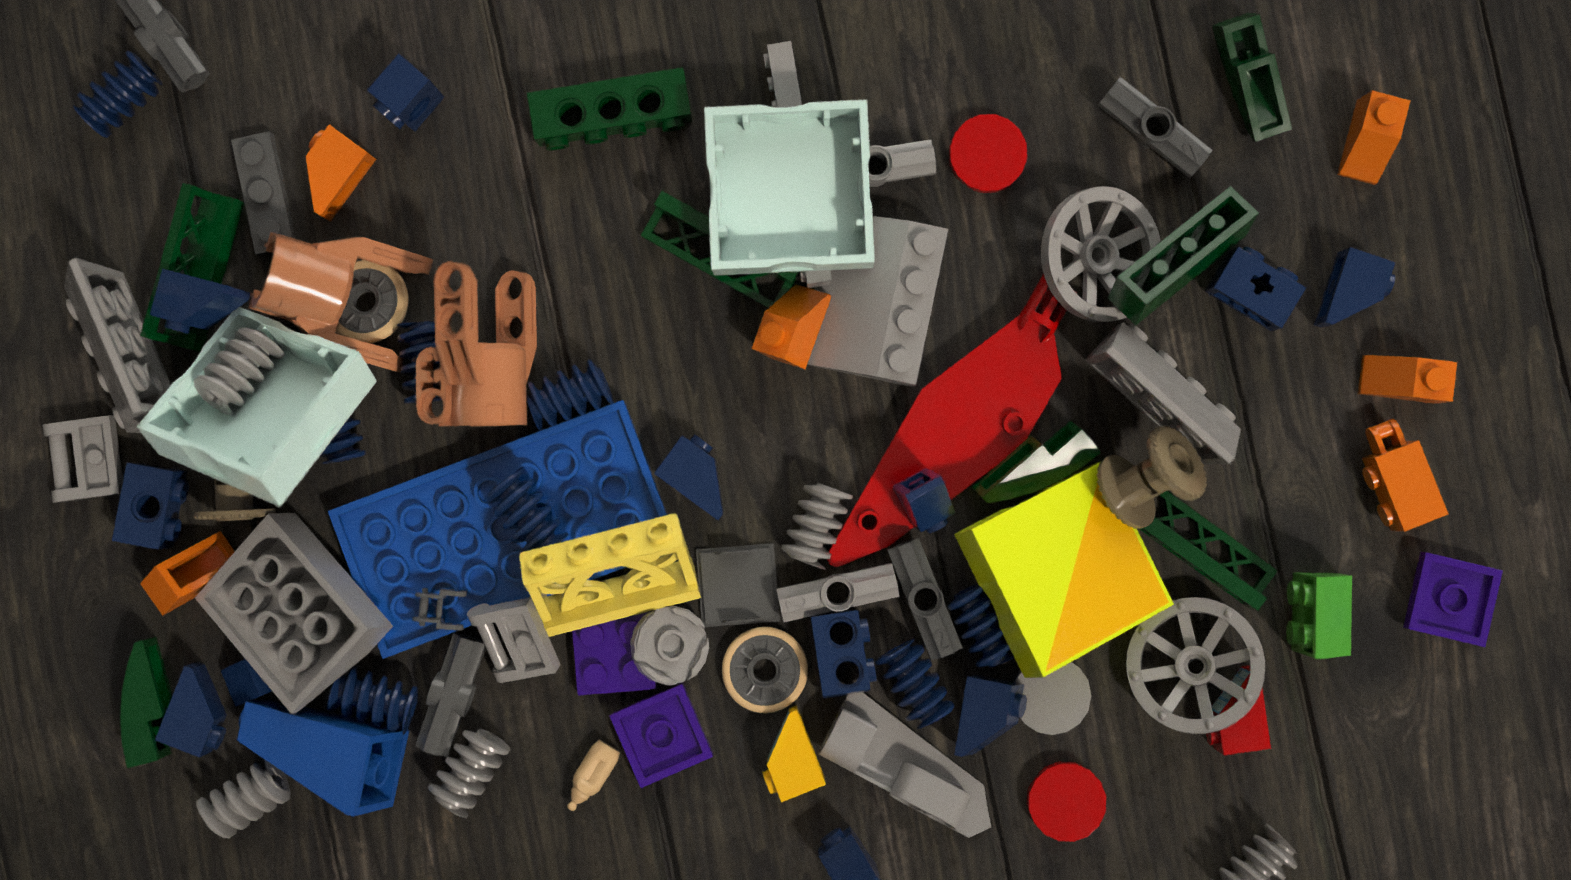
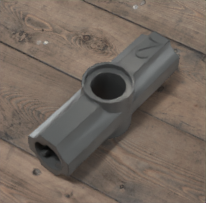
[115,0,210,93]
[1097,77,1212,178]
[887,537,963,660]
[415,632,486,757]

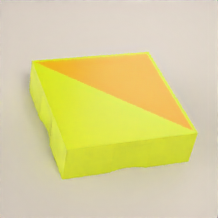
[954,462,1174,678]

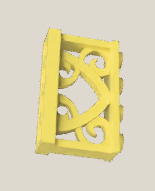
[519,514,701,637]

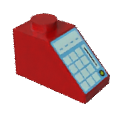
[1206,665,1271,755]

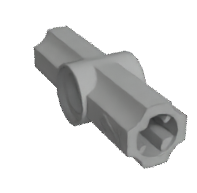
[869,140,937,187]
[776,563,900,622]

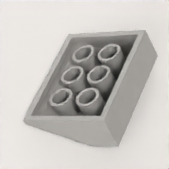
[807,216,948,387]
[64,258,171,433]
[1085,322,1241,465]
[195,513,393,714]

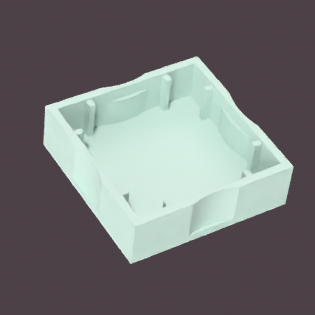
[704,100,875,276]
[136,307,377,507]

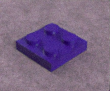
[1403,552,1503,647]
[572,611,657,696]
[609,682,714,788]

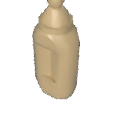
[567,740,620,811]

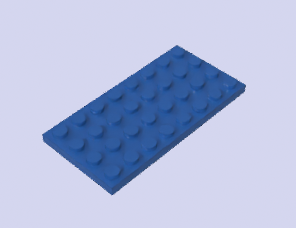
[328,400,667,659]

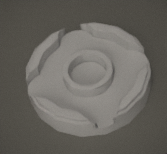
[630,606,709,685]
[1013,662,1091,735]

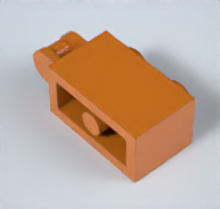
[1362,418,1448,532]

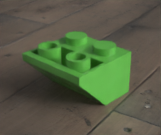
[1286,572,1352,659]

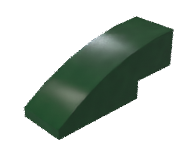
[1212,12,1292,142]
[972,421,1101,503]
[120,637,172,769]

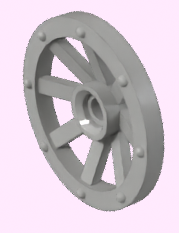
[1041,186,1161,322]
[1126,597,1265,734]

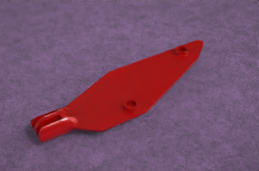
[827,274,1077,567]

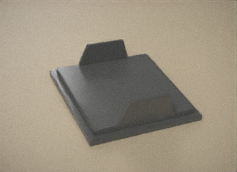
[696,543,780,627]

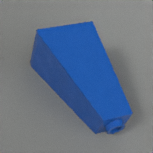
[237,699,410,816]

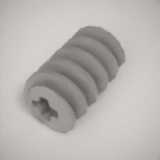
[194,327,284,416]
[781,483,853,570]
[428,728,511,818]
[196,760,291,839]
[1210,824,1298,880]

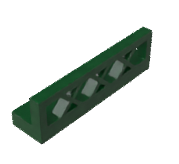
[140,183,244,352]
[641,191,800,308]
[1137,491,1278,611]

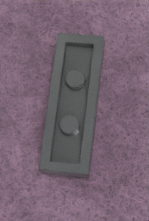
[231,131,296,256]

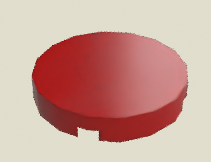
[949,114,1027,193]
[1027,761,1106,842]

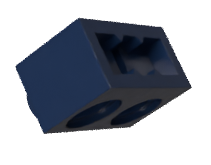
[811,610,877,698]

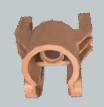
[248,232,433,373]
[416,261,537,427]

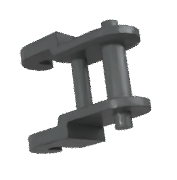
[412,588,467,630]

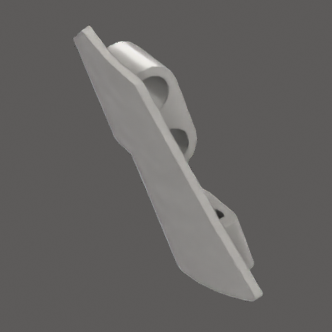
[818,692,991,838]

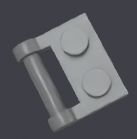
[42,415,123,503]
[467,597,561,683]

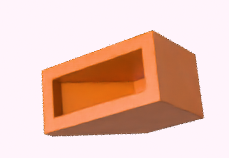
[1337,90,1411,185]
[306,124,376,222]
[751,284,832,369]
[1358,355,1457,404]
[140,531,235,616]

